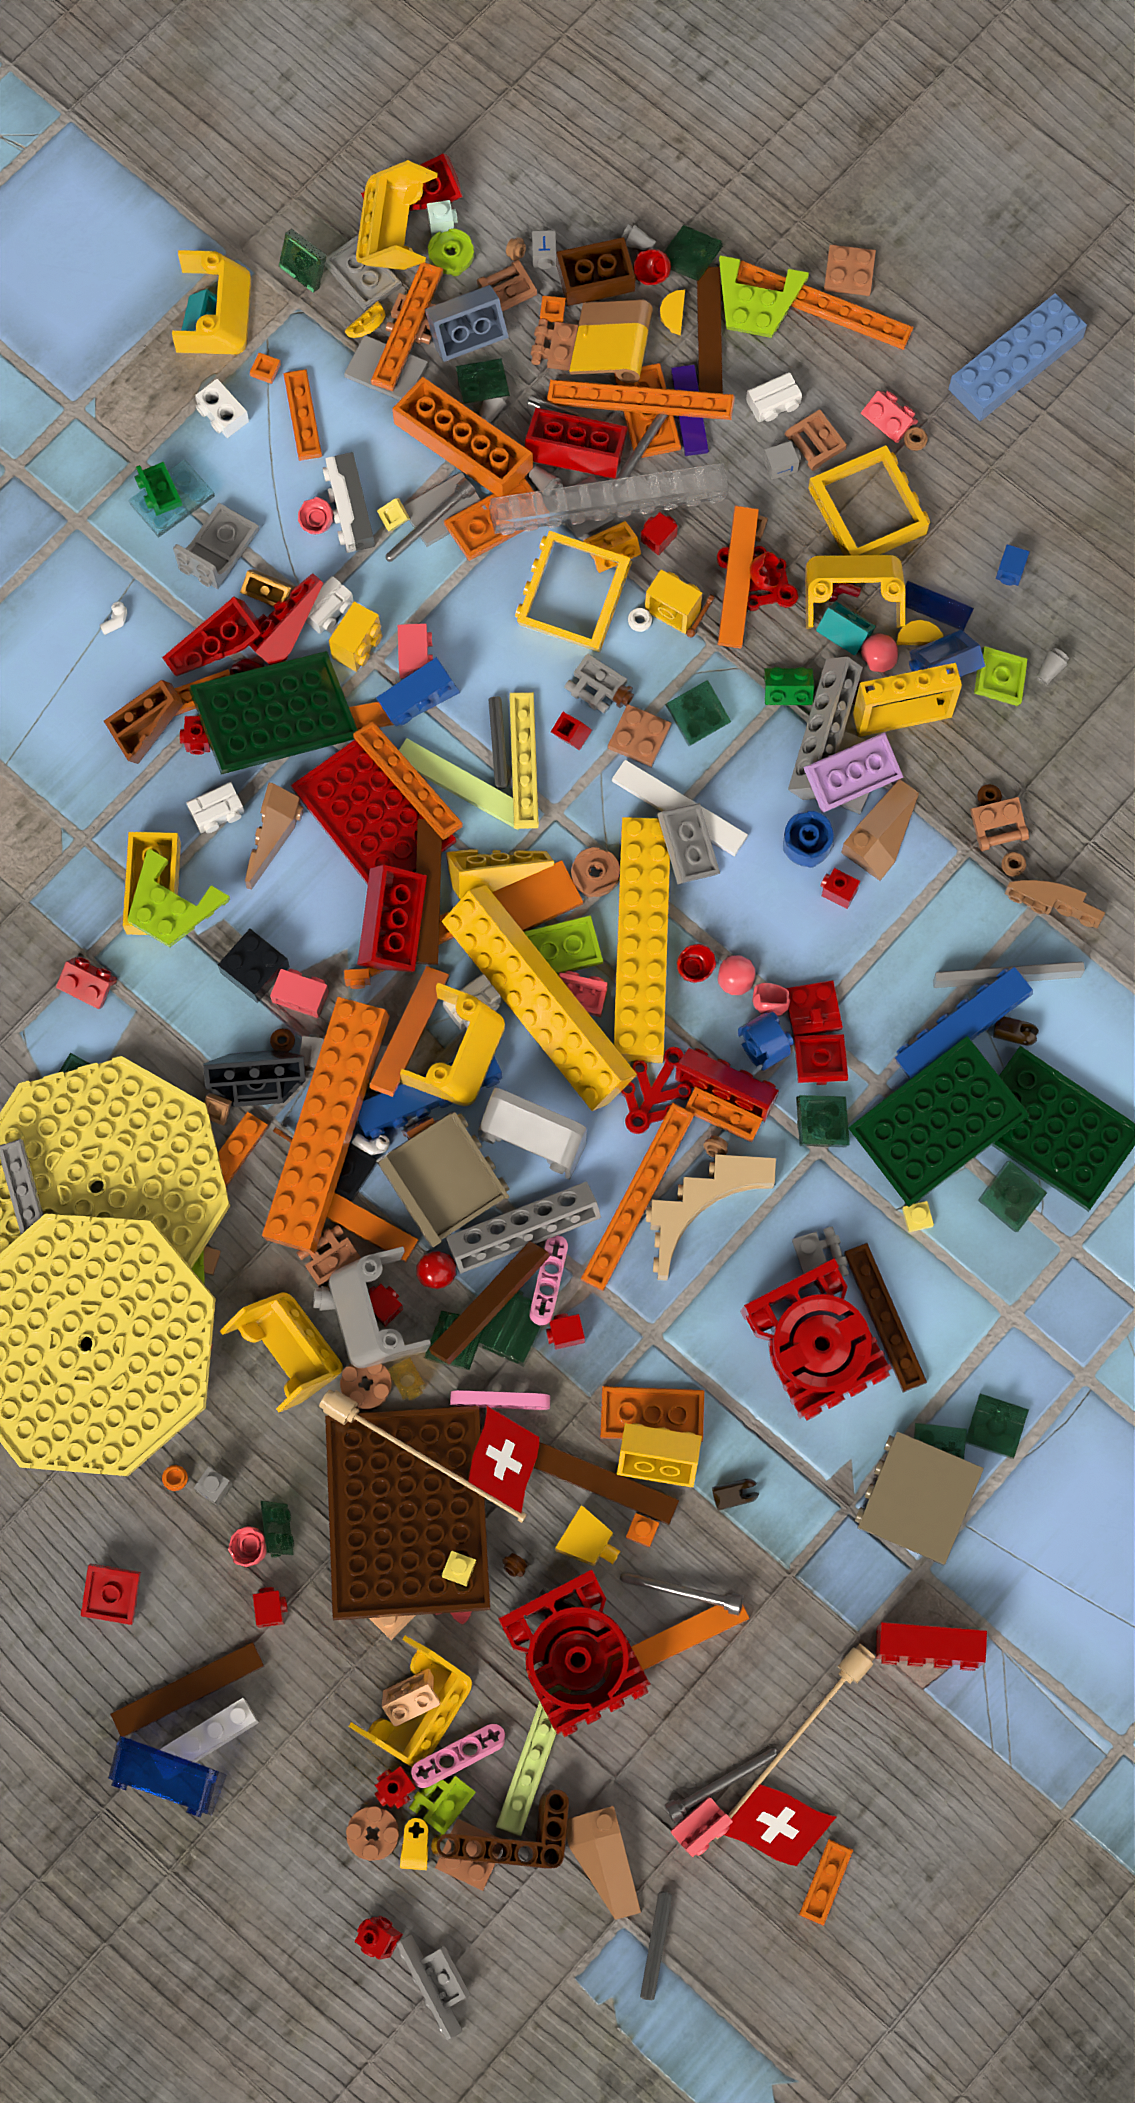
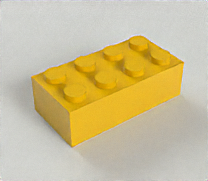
[122,832,181,935]

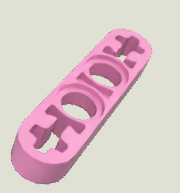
[530,1235,568,1325]
[450,1391,550,1410]
[411,1724,505,1788]

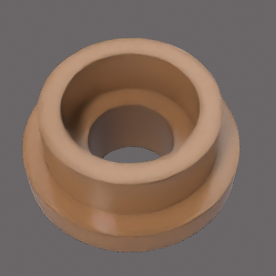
[506,237,526,261]
[904,427,928,451]
[1001,852,1026,877]
[703,1135,728,1158]

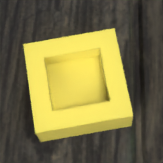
[377,498,410,532]
[902,1201,934,1233]
[442,1551,476,1586]

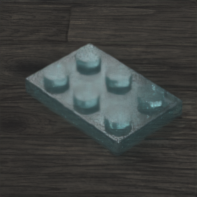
[129,459,215,538]

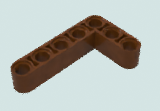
[431,1790,569,1869]

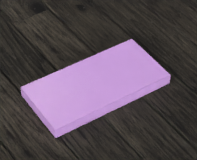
[803,732,903,813]

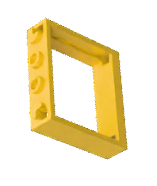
[808,445,930,556]
[515,531,632,652]
[853,663,962,737]

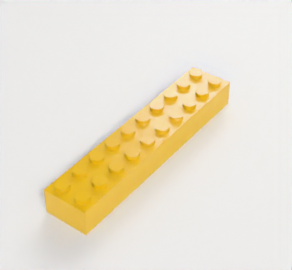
[614,817,670,1063]
[442,885,637,1111]

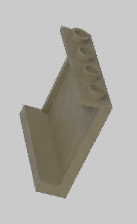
[376,1111,510,1247]
[855,1432,984,1565]

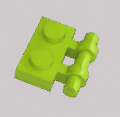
[408,1765,476,1834]

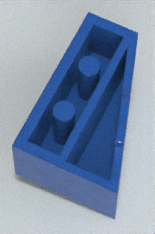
[376,657,460,727]

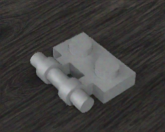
[564,654,627,713]
[792,1227,849,1288]

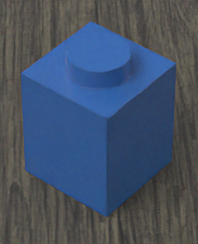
[996,544,1030,586]

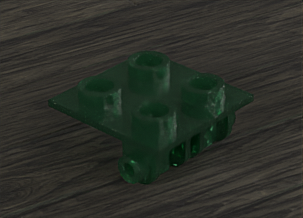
[456,358,510,404]
[261,1501,294,1558]

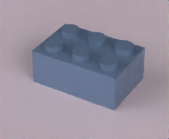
[425,285,509,362]

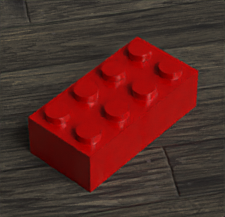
[875,1622,987,1671]

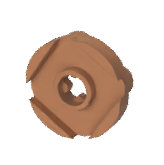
[571,847,620,897]
[340,1363,392,1410]
[346,1806,399,1861]

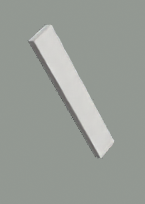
[612,760,748,857]

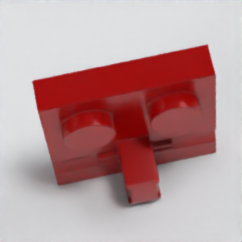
[785,980,843,1038]
[794,1034,848,1085]
[81,1563,141,1625]

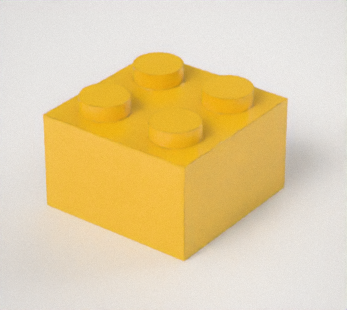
[645,570,702,634]
[329,601,383,672]

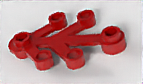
[717,546,798,611]
[621,1047,691,1134]

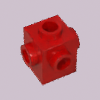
[180,716,211,755]
[374,1766,417,1809]
[354,1916,403,1960]

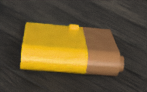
[569,299,653,383]

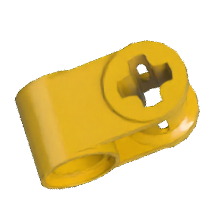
[400,1818,429,1870]

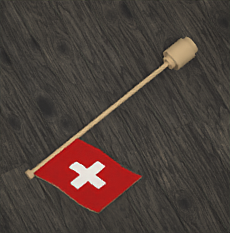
[319,1389,539,1523]
[715,1644,876,1866]

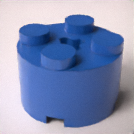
[783,811,834,868]
[738,1011,794,1071]

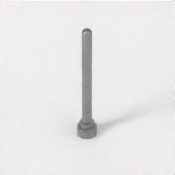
[613,414,668,490]
[385,478,476,562]
[620,1573,743,1616]
[664,1748,779,1824]

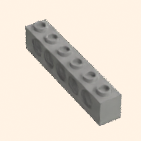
[788,656,863,800]
[446,1181,601,1274]

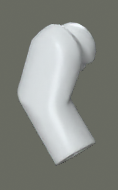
[99,601,127,635]
[352,1133,390,1156]

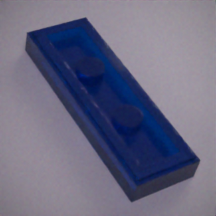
[905,581,974,631]

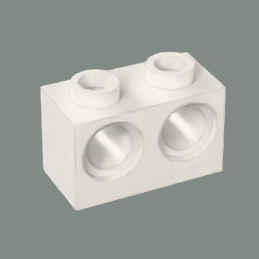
[195,379,249,438]

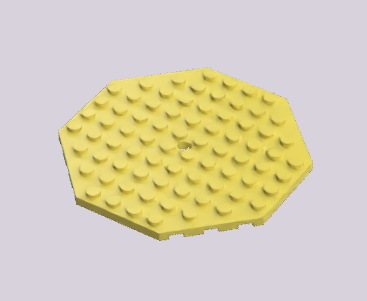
[0,1056,230,1269]
[0,1214,216,1476]

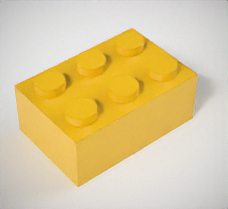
[617,1423,702,1487]

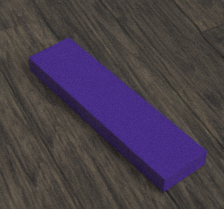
[671,365,708,456]

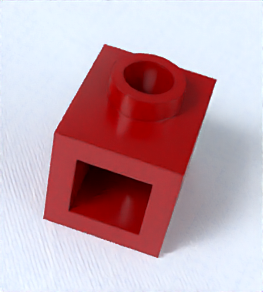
[641,512,678,556]
[551,711,592,751]
[820,868,861,909]
[368,1284,403,1327]
[546,1313,585,1350]
[253,1587,288,1628]

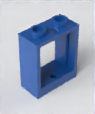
[909,630,985,677]

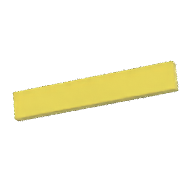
[509,692,539,829]

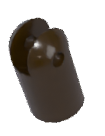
[993,1016,1039,1046]
[712,1478,759,1511]

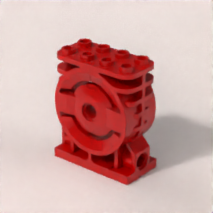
[740,1258,892,1421]
[498,1569,651,1737]

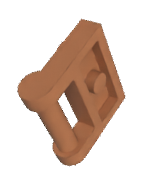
[477,260,537,312]
[785,409,847,471]
[970,797,1029,851]

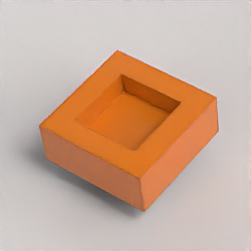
[540,296,566,323]
[250,353,281,384]
[344,969,371,989]
[626,1513,659,1548]

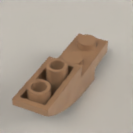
[1005,880,1105,928]

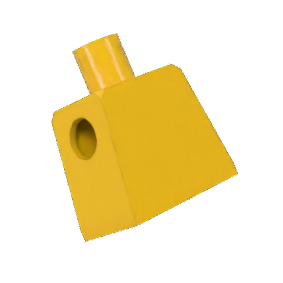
[555,1506,621,1566]

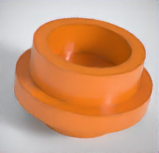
[162,1465,188,1491]

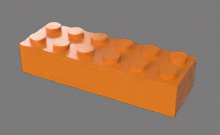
[392,377,533,500]

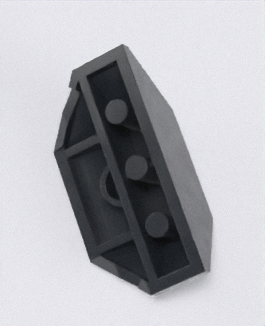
[203,1050,306,1107]

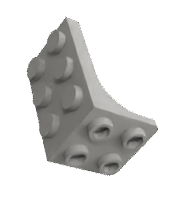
[173,503,259,589]

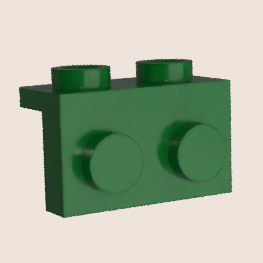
[134,462,183,516]
[764,667,814,705]

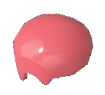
[298,497,334,535]
[861,633,898,672]
[718,955,756,995]
[752,983,790,1016]
[228,1526,268,1567]

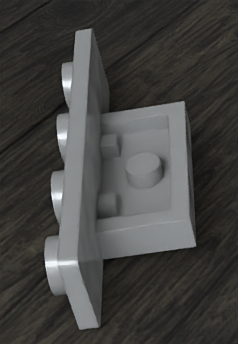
[396,1935,470,2040]

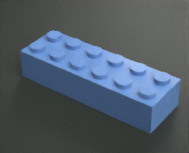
[948,293,1087,422]

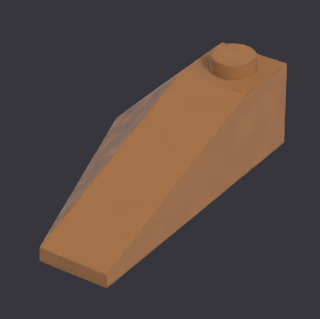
[841,779,919,881]
[245,782,304,890]
[566,1806,641,1920]

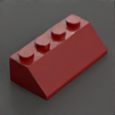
[525,408,628,479]
[357,865,427,972]
[675,1048,779,1122]

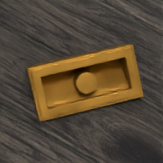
[240,569,295,607]

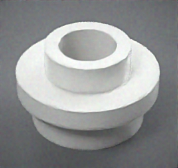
[628,608,652,632]

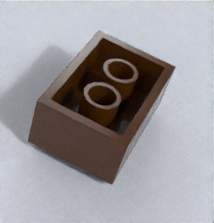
[556,237,635,306]

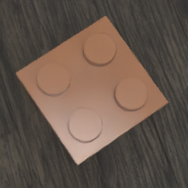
[824,245,876,296]
[608,704,672,767]
[435,1818,502,1891]

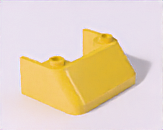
[356,160,438,270]
[172,250,251,354]
[805,555,905,629]
[400,983,505,1106]
[220,1292,343,1413]
[348,1635,472,1767]

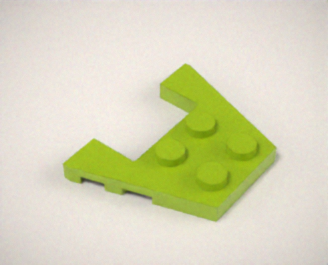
[719,255,809,338]
[128,849,230,948]

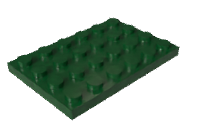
[189,651,358,775]
[848,1036,1030,1207]
[992,1046,1135,1212]

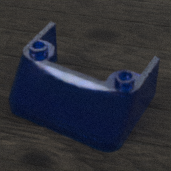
[108,1736,227,1818]

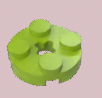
[428,229,474,276]

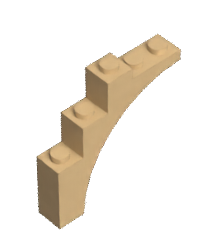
[646,1154,776,1280]

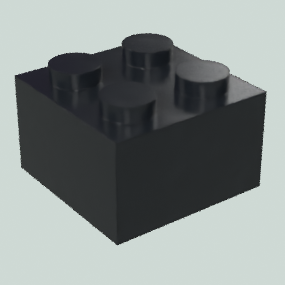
[217,929,290,1003]

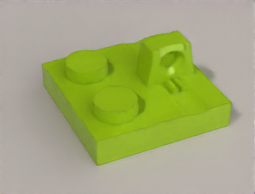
[974,646,1028,706]

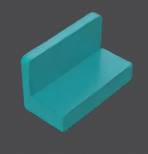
[181,289,217,331]
[816,601,876,655]

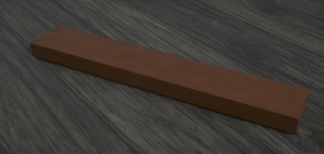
[696,267,723,394]
[416,819,442,965]
[429,1241,550,1365]
[843,1243,927,1393]
[534,1442,679,1525]
[110,1642,265,1738]

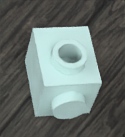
[427,200,458,238]

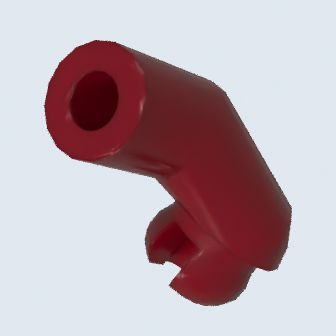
[827,583,861,602]
[230,659,265,675]

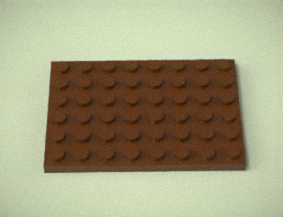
[325,1406,491,1621]

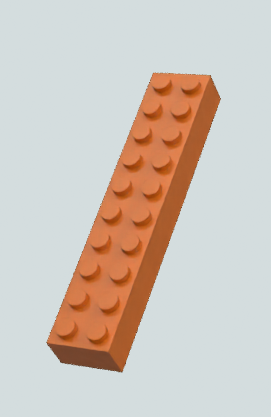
[262,997,390,1254]

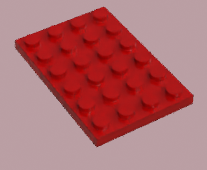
[291,740,456,885]

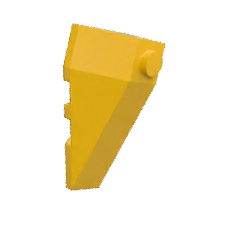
[446,849,554,899]

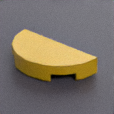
[660,290,685,335]
[344,301,386,338]
[896,620,943,645]

